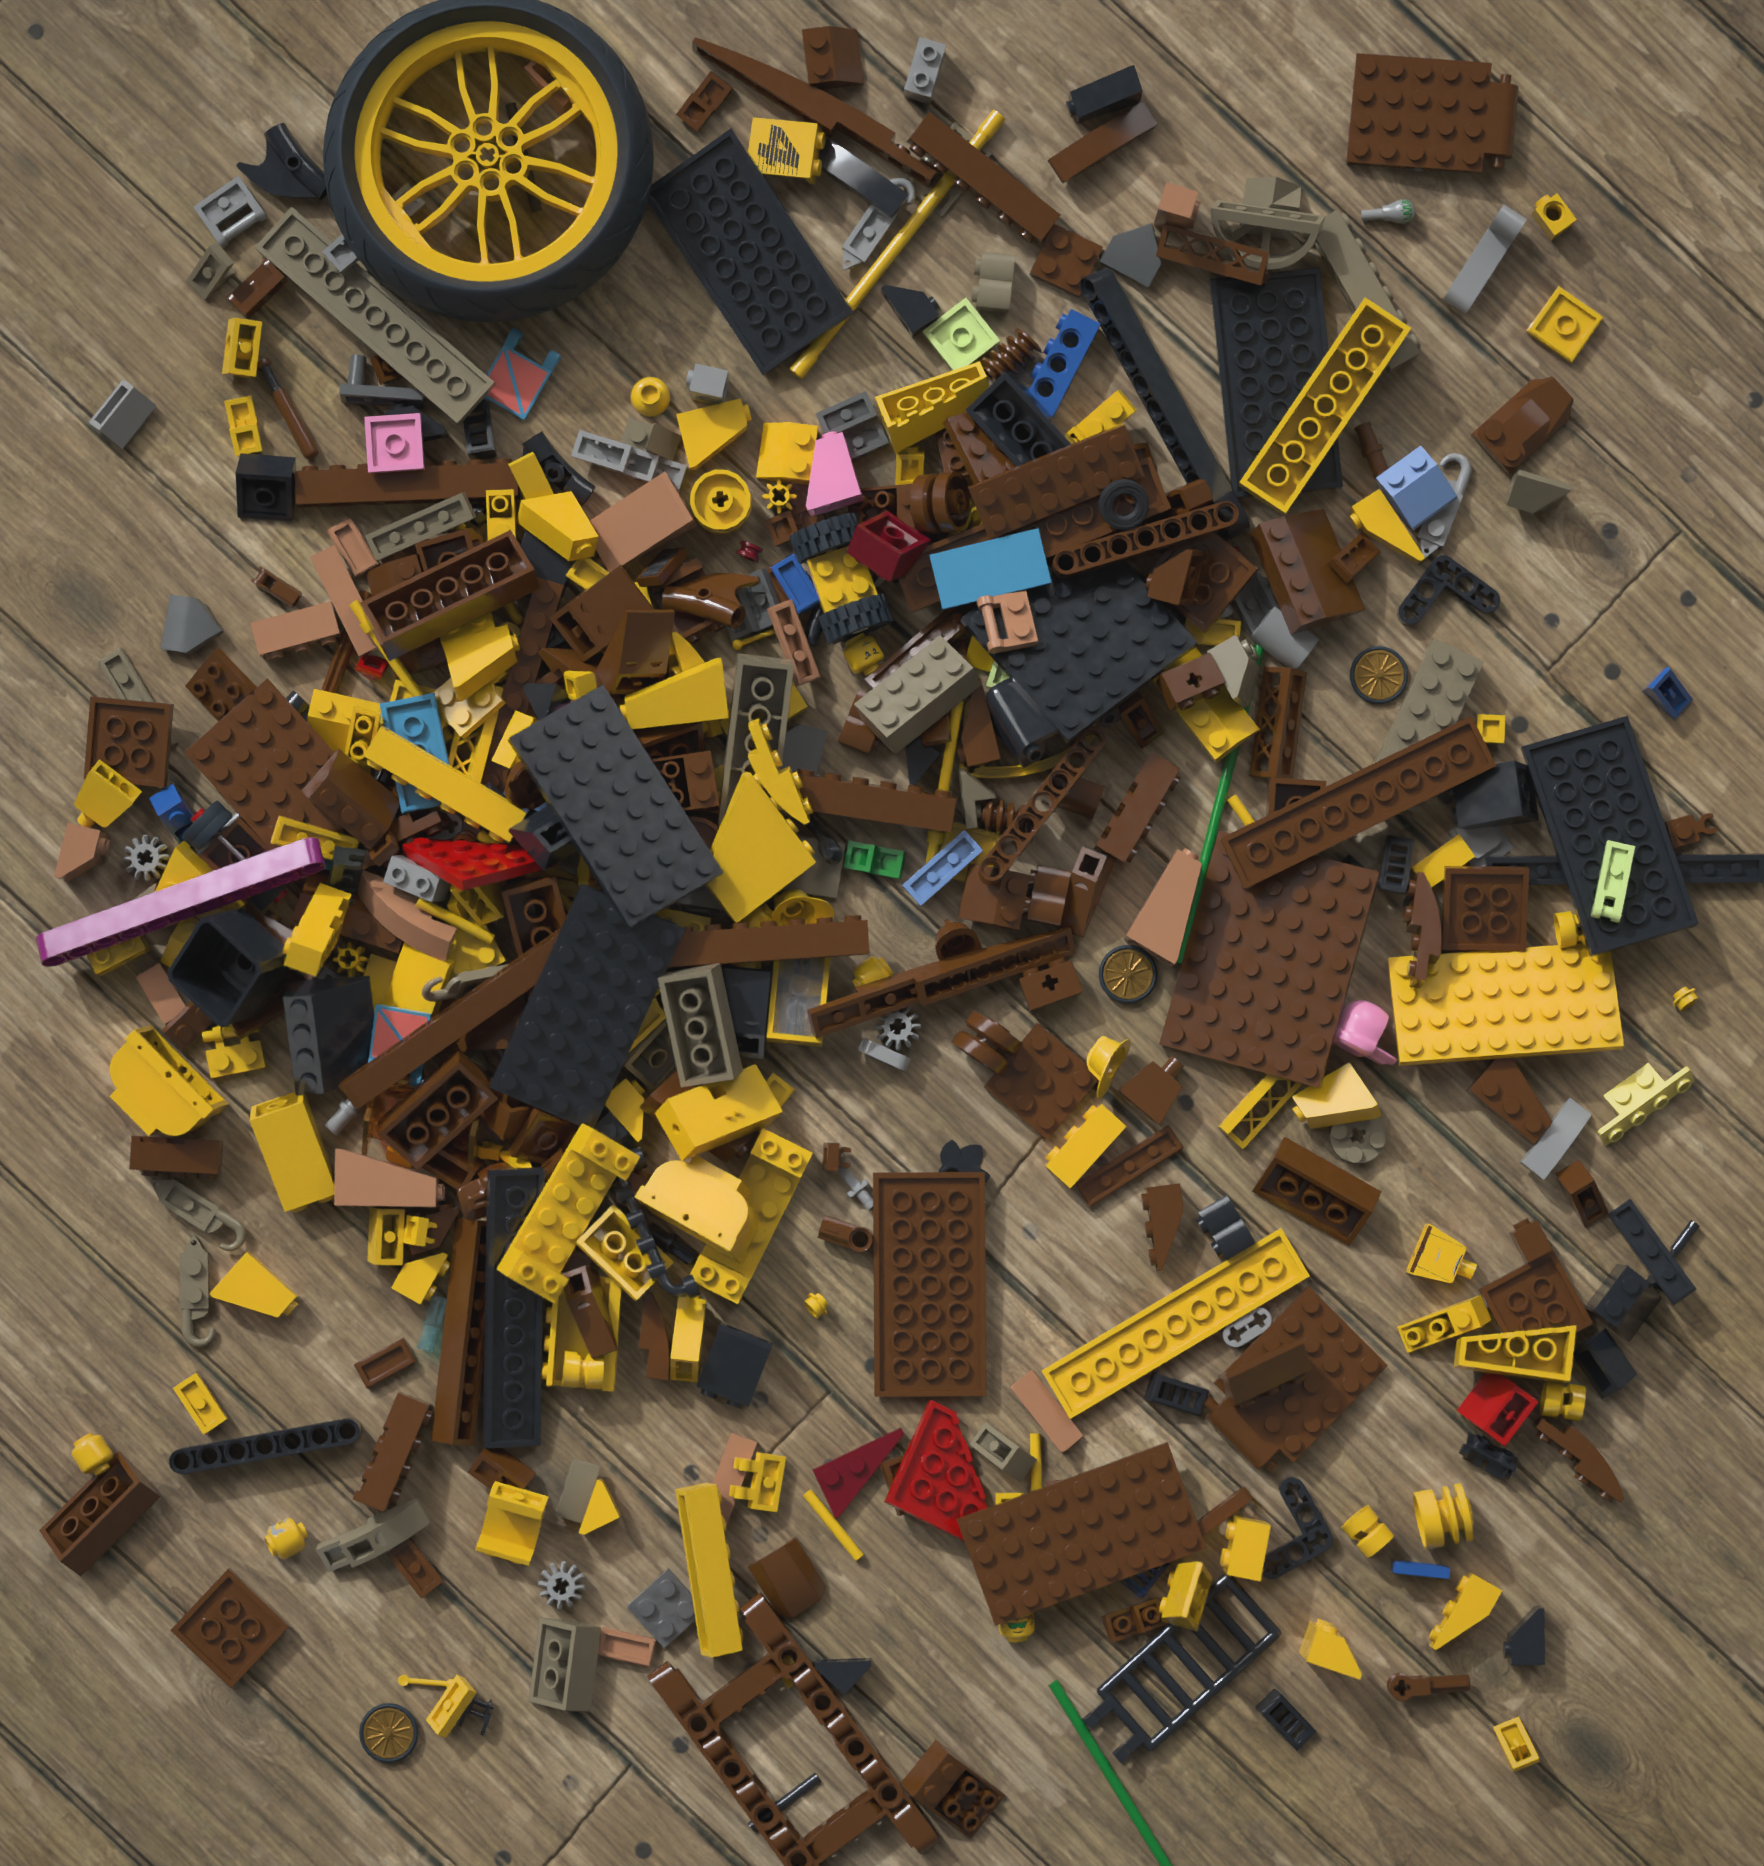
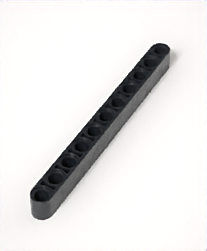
[1080,268,1250,541]

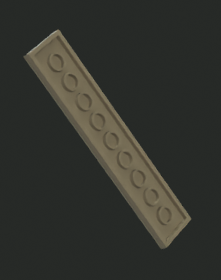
[255,207,496,426]

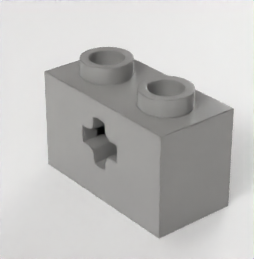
[904,37,946,105]
[686,363,730,405]
[383,855,451,902]

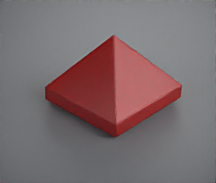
[355,653,389,680]

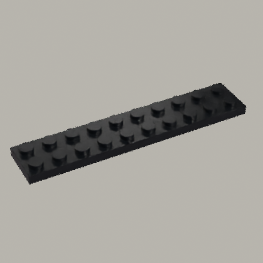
[483,1167,545,1448]

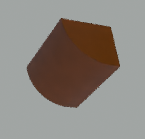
[1041,768,1105,820]
[422,1140,485,1190]

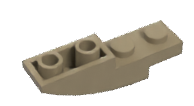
[316,1498,430,1572]

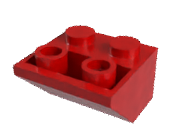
[1456,1372,1538,1446]

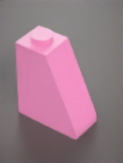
[806,431,864,517]

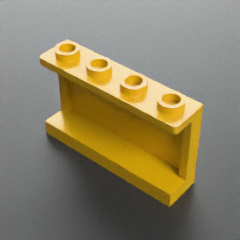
[542,1273,622,1391]

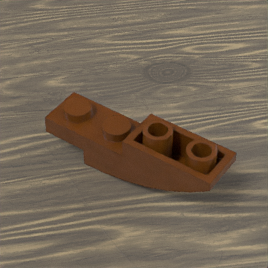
[361,811,451,874]
[1403,872,1442,988]
[1532,1417,1624,1503]

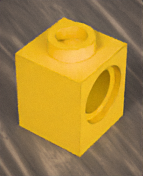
[1531,193,1577,241]

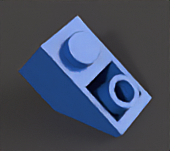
[149,783,194,848]

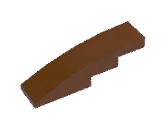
[1048,101,1158,184]

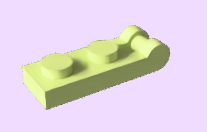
[1591,840,1635,923]

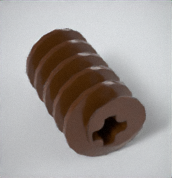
[981,329,1042,383]
[979,799,1034,843]

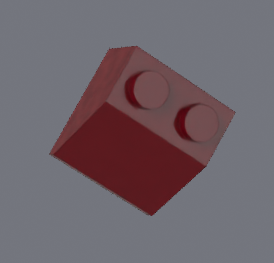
[846,511,931,582]

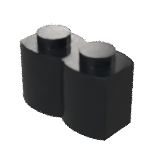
[1196,1195,1255,1260]

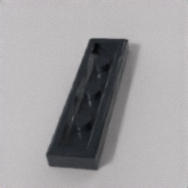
[1607,1199,1696,1306]

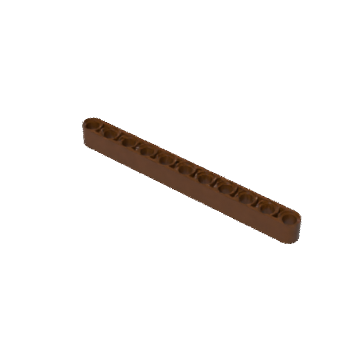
[339,928,561,1109]

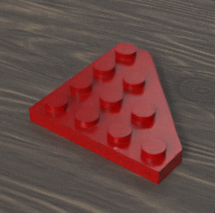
[402,838,558,891]
[884,1400,987,1542]

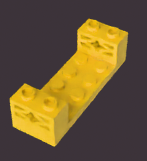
[497,1123,640,1303]
[690,1128,813,1304]

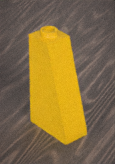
[620,658,729,729]

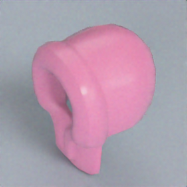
[1333,1000,1397,1065]

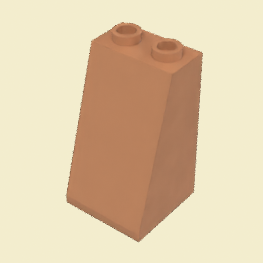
[590,472,698,573]
[1123,848,1202,967]
[334,1149,446,1207]

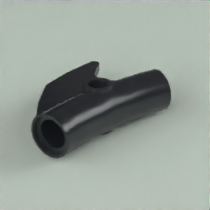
[236,123,327,200]
[522,431,596,507]

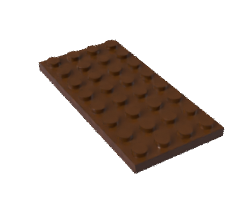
[873,1172,986,1397]
[956,1442,1206,1626]

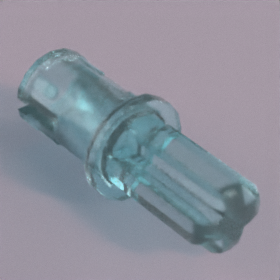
[417,1296,447,1353]

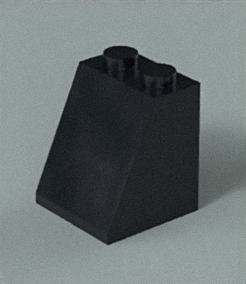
[1449,760,1539,830]
[1585,1264,1662,1342]
[697,1323,773,1409]

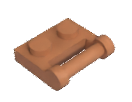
[977,590,1038,653]

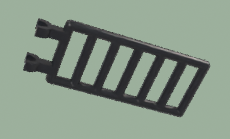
[1082,1573,1281,1763]

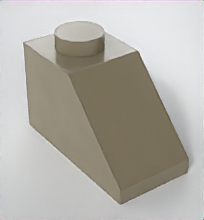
[969,1422,1037,1482]

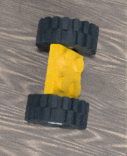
[789,513,893,645]

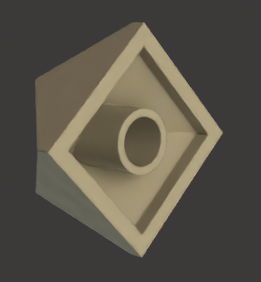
[1239,177,1301,241]
[1506,470,1573,517]

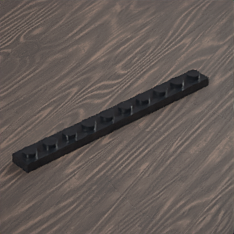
[1485,853,1764,885]

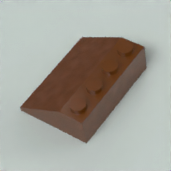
[1250,509,1366,635]

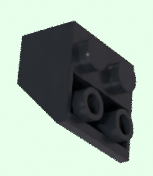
[509,805,578,871]

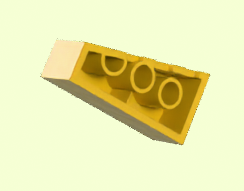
[875,361,989,453]
[1453,1325,1576,1383]

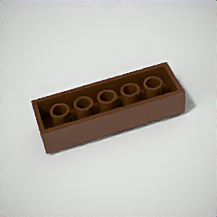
[360,530,540,661]

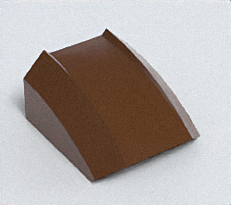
[415,528,484,572]
[748,1536,826,1618]

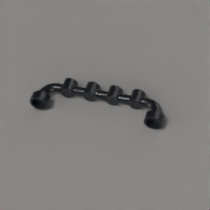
[615,1146,701,1299]

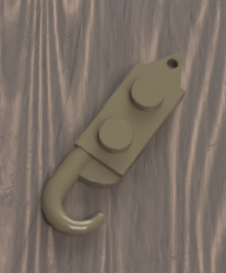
[421,964,508,1002]
[150,1178,246,1251]
[180,1235,215,1347]

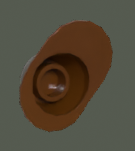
[935,919,982,961]

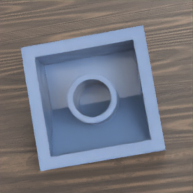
[1376,446,1457,530]

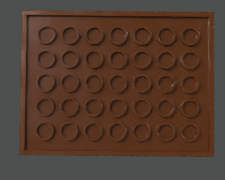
[1159,831,1380,1089]

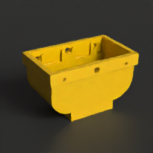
[109,1025,229,1136]
[635,1155,758,1264]

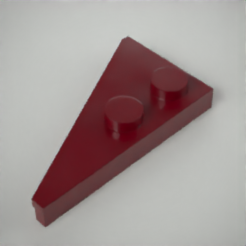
[812,1427,904,1519]

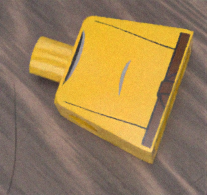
[1405,1223,1477,1284]

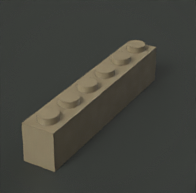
[1308,209,1421,374]

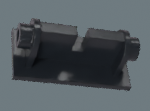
[1458,1432,1518,1480]

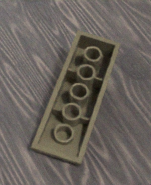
[718,653,794,823]

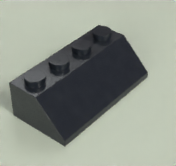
[965,372,1076,467]

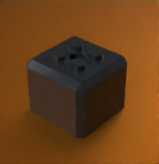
[168,907,290,1026]

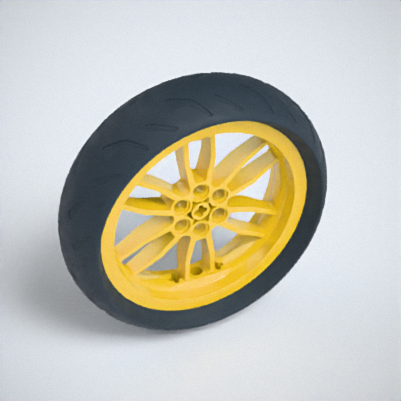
[323,0,654,322]

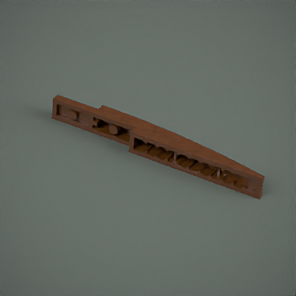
[692,37,936,188]
[807,927,1076,1038]

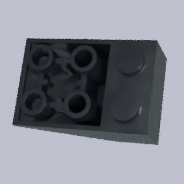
[721,965,771,1059]

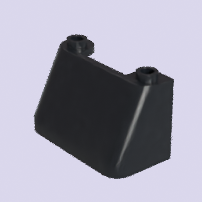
[986,678,1121,768]

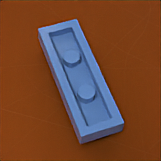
[902,830,983,907]

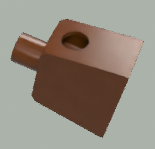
[1117,1056,1184,1125]

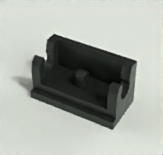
[327,846,366,906]

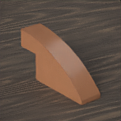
[358,870,457,962]

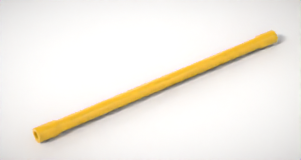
[789,110,1006,379]

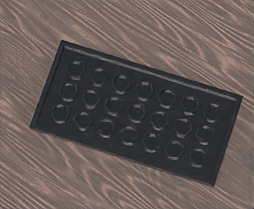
[648,128,855,376]
[1209,268,1343,498]
[508,685,723,930]
[1521,716,1699,957]
[489,883,685,1129]

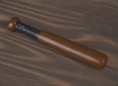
[257,357,319,459]

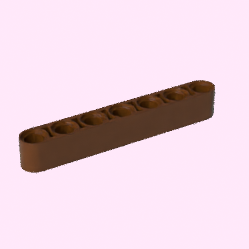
[1052,501,1239,578]
[978,726,1106,885]

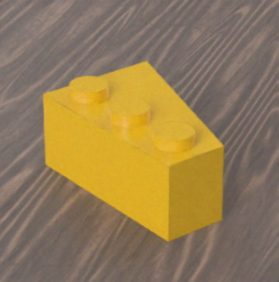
[155,841,247,919]
[283,883,352,977]

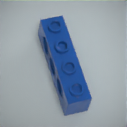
[1026,309,1100,418]

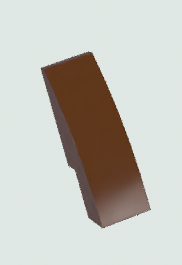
[638,1292,670,1380]

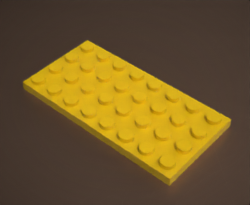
[1387,943,1624,1066]

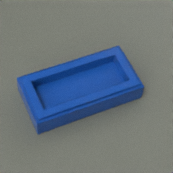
[770,554,820,616]
[1390,1560,1450,1579]

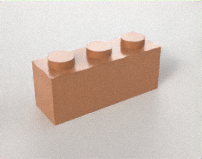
[1153,182,1201,229]
[250,601,342,661]

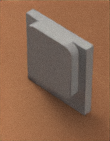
[1448,826,1513,866]

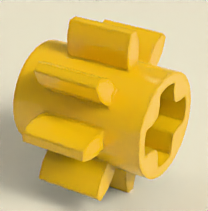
[762,479,797,515]
[333,942,370,977]

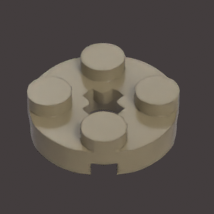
[1330,1118,1386,1163]

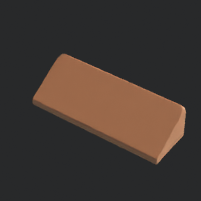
[767,599,821,687]
[1010,1369,1083,1453]

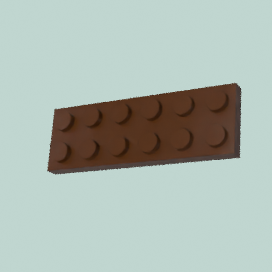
[968,423,1145,540]

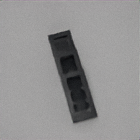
[818,137,909,219]

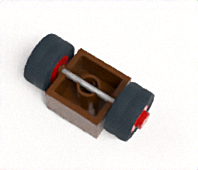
[183,800,291,911]

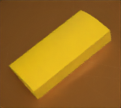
[382,942,457,1018]

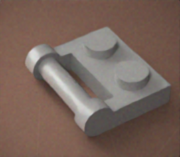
[193,176,268,249]

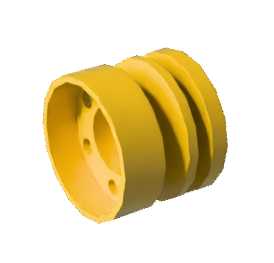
[1413,1483,1474,1550]

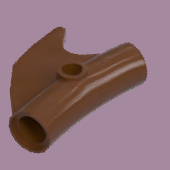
[662,573,760,629]

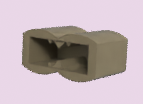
[971,252,1015,314]

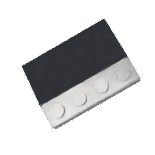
[283,976,374,1095]

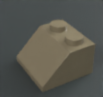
[1207,635,1260,708]

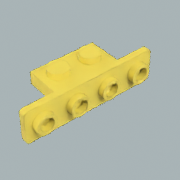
[1598,1063,1695,1146]

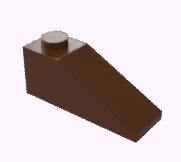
[957,678,1001,769]

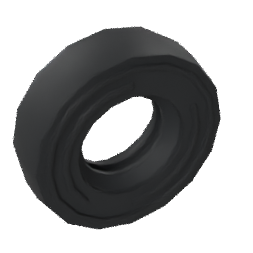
[1098,479,1149,530]

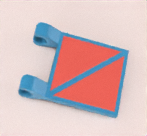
[485,328,561,420]
[368,1004,431,1087]

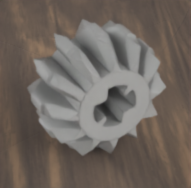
[123,835,171,882]
[874,1006,921,1051]
[538,1561,586,1609]

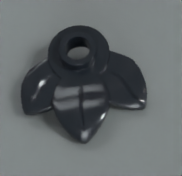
[938,1140,990,1183]

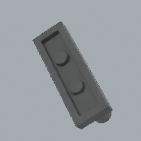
[339,355,425,409]

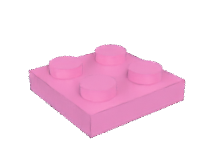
[364,413,425,474]

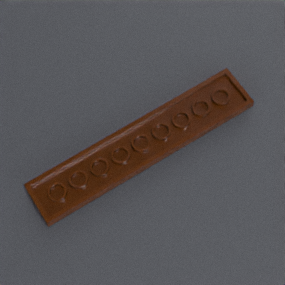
[898,457,1171,613]
[1220,716,1496,889]

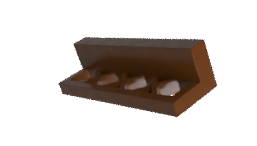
[1156,223,1271,285]
[1249,667,1307,779]

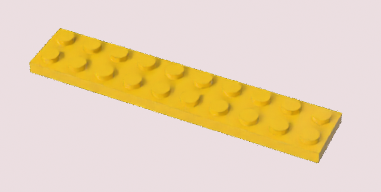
[1041,1228,1310,1419]

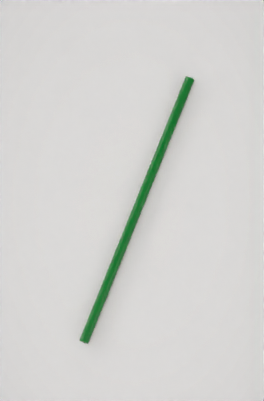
[1176,643,1264,964]
[1048,1679,1173,1866]

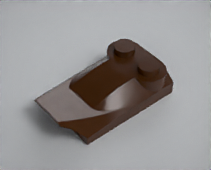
[1471,376,1574,476]

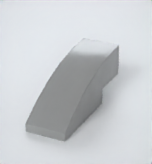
[1519,1097,1592,1180]

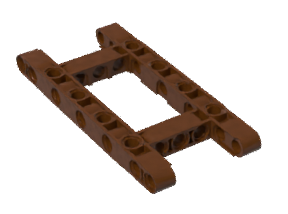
[647,1592,941,1866]

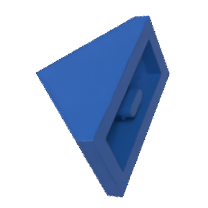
[1643,667,1693,720]

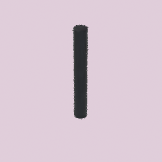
[748,1773,821,1832]

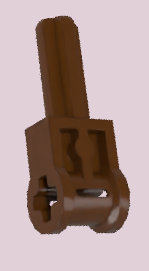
[1387,1672,1471,1701]

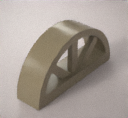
[1211,200,1325,270]

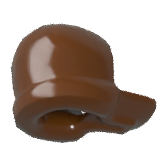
[457,1162,514,1221]

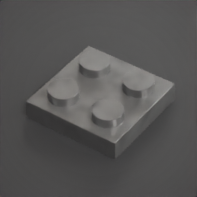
[627,1568,696,1648]

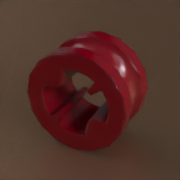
[736,540,763,563]

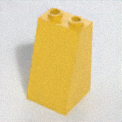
[250,1091,335,1212]

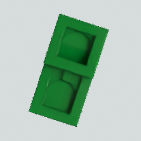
[843,841,907,879]

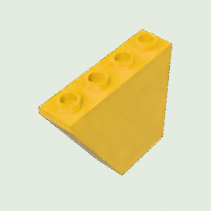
[706,771,816,923]

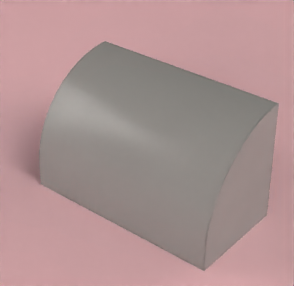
[89,380,157,449]
[1249,607,1319,669]

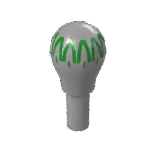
[1361,199,1415,224]

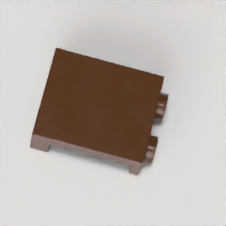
[650,558,726,645]

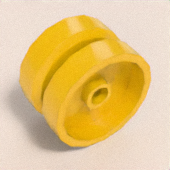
[690,469,752,535]

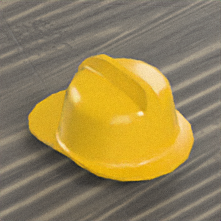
[771,889,835,926]
[1087,1036,1131,1099]

